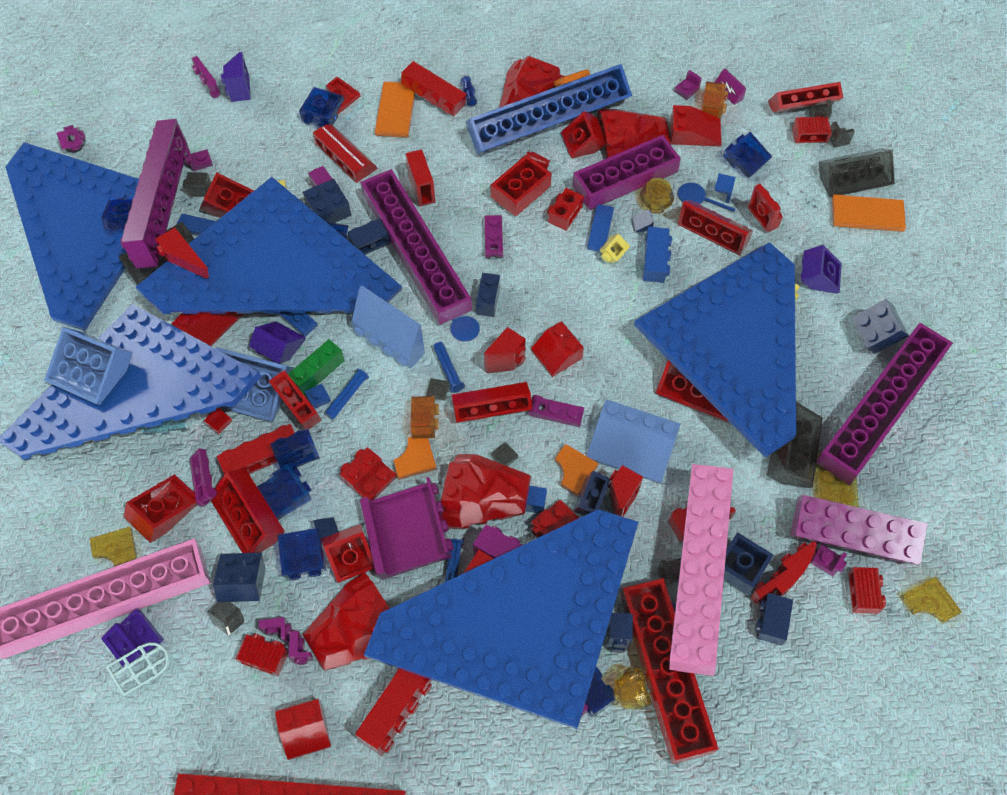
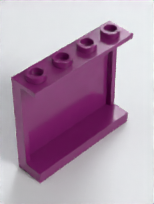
[360,477,454,580]

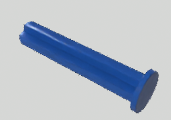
[434,341,465,393]
[325,368,369,419]
[445,539,464,582]

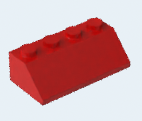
[678,200,753,256]
[171,312,245,346]
[656,360,728,422]
[211,469,285,553]

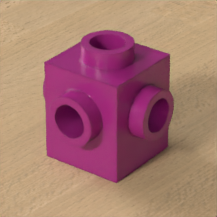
[56,125,86,151]

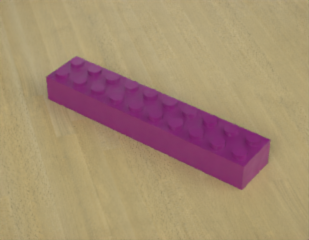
[121,119,188,268]
[360,169,472,325]
[816,322,953,486]

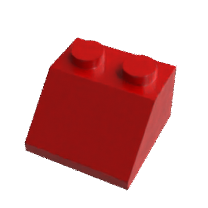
[561,111,606,158]
[531,321,584,377]
[484,327,526,373]
[608,465,643,517]
[322,524,375,583]
[275,699,332,760]

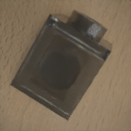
[657,558,681,585]

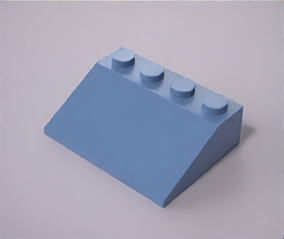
[352,286,425,369]
[44,327,133,405]
[216,347,294,422]
[587,399,681,484]

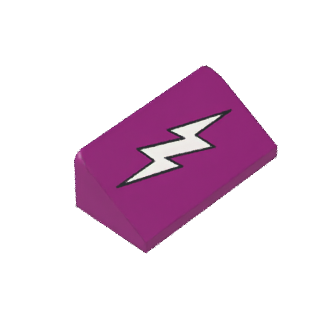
[714,68,746,105]

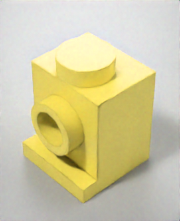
[599,234,630,263]

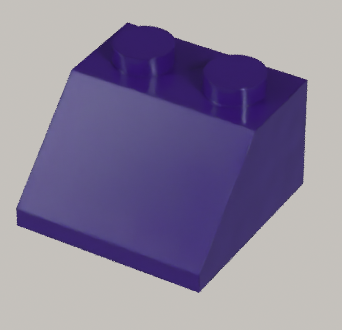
[221,52,251,102]
[800,245,842,294]
[249,321,306,364]

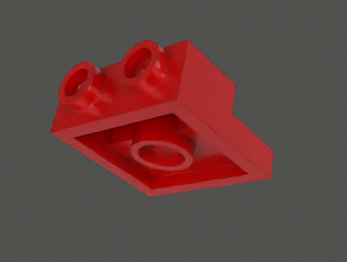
[748,183,783,233]
[340,447,397,501]
[531,499,579,538]

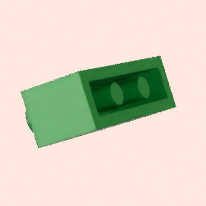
[288,339,345,396]

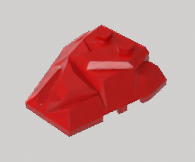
[500,56,564,107]
[598,109,672,159]
[441,454,531,530]
[303,572,390,671]

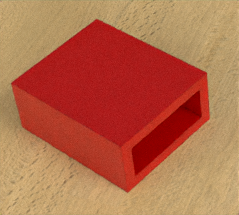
[405,149,436,207]

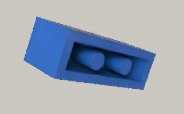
[643,226,672,283]

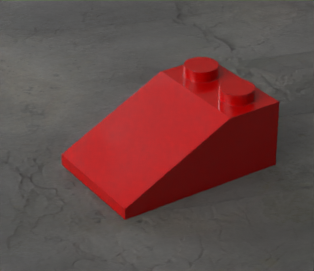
[670,105,722,147]
[200,172,254,218]
[124,474,198,543]

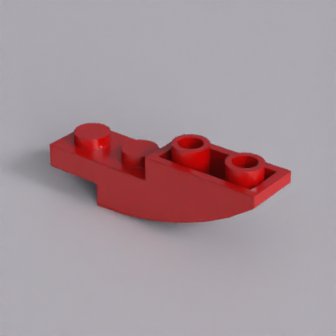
[751,541,817,604]

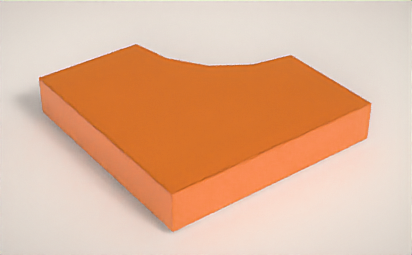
[554,69,590,87]
[393,433,437,480]
[555,444,599,497]

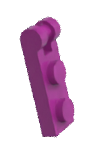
[191,56,220,98]
[484,215,503,258]
[528,395,585,427]
[189,448,217,507]

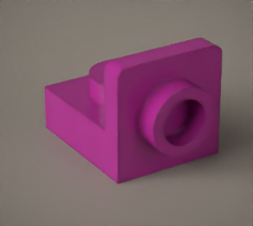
[674,70,702,100]
[184,148,213,172]
[811,545,847,576]
[259,617,292,643]
[289,631,313,665]

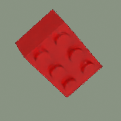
[490,155,552,216]

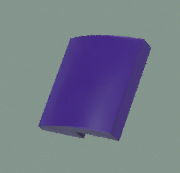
[101,609,164,670]

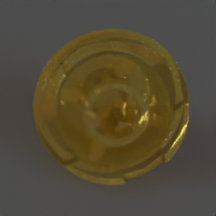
[640,178,674,213]
[613,666,651,710]

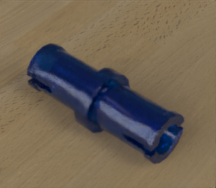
[461,76,477,107]

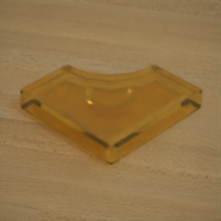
[89,526,137,566]
[900,576,962,624]

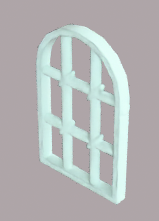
[106,642,169,696]

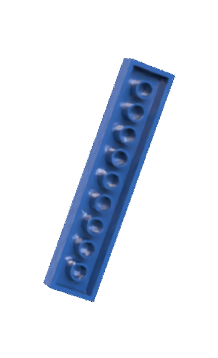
[465,64,632,154]

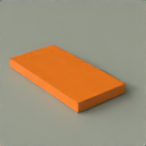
[375,81,415,138]
[832,194,906,232]

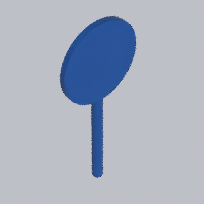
[678,183,735,212]
[450,316,480,342]

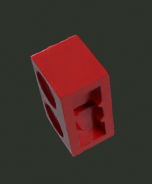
[547,188,584,231]

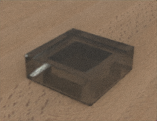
[426,378,449,401]
[491,442,518,466]

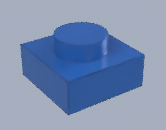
[305,383,331,409]

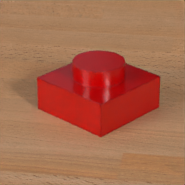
[203,408,232,434]

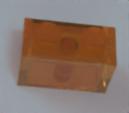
[701,81,728,119]
[410,396,439,439]

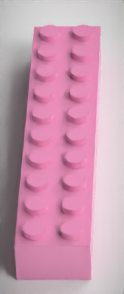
[669,464,734,676]
[0,538,211,659]

